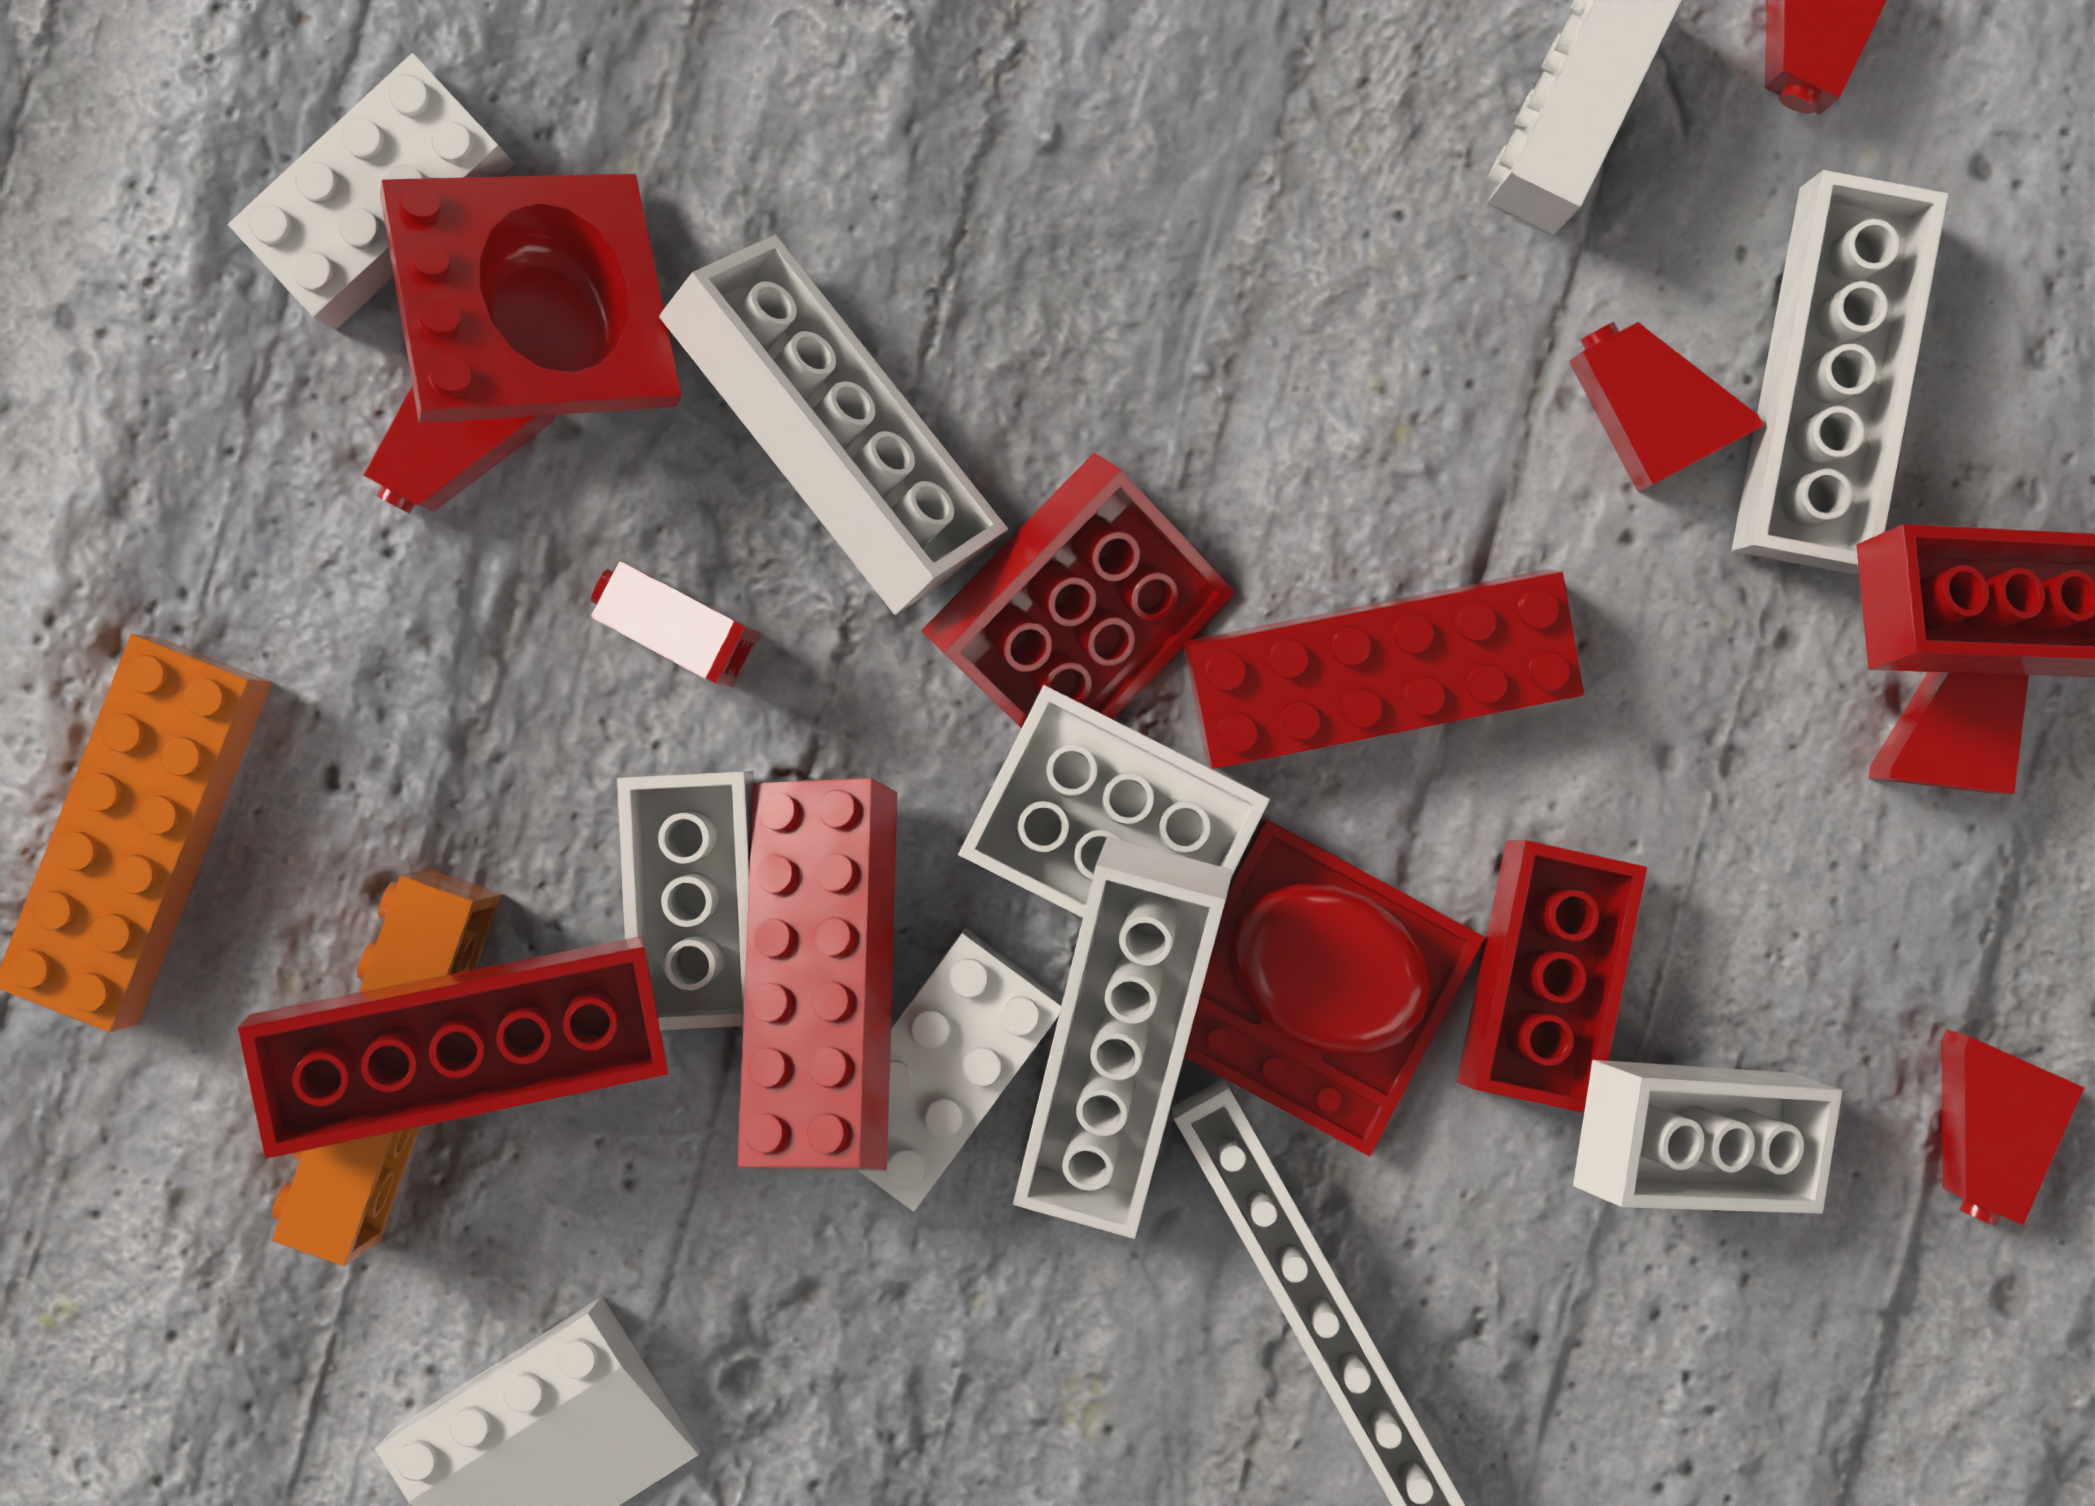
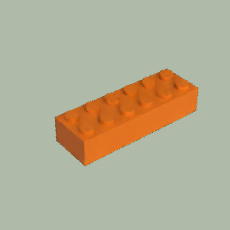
[0,634,273,1033]
[271,869,502,1267]

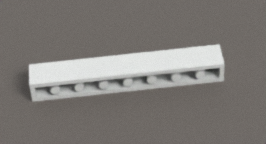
[1170,1078,1465,1506]

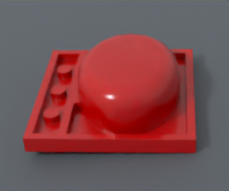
[380,173,682,423]
[1184,819,1485,1157]

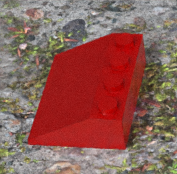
[921,453,1235,728]

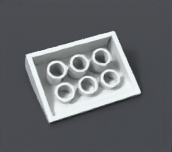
[958,685,1270,918]
[375,1297,701,1506]

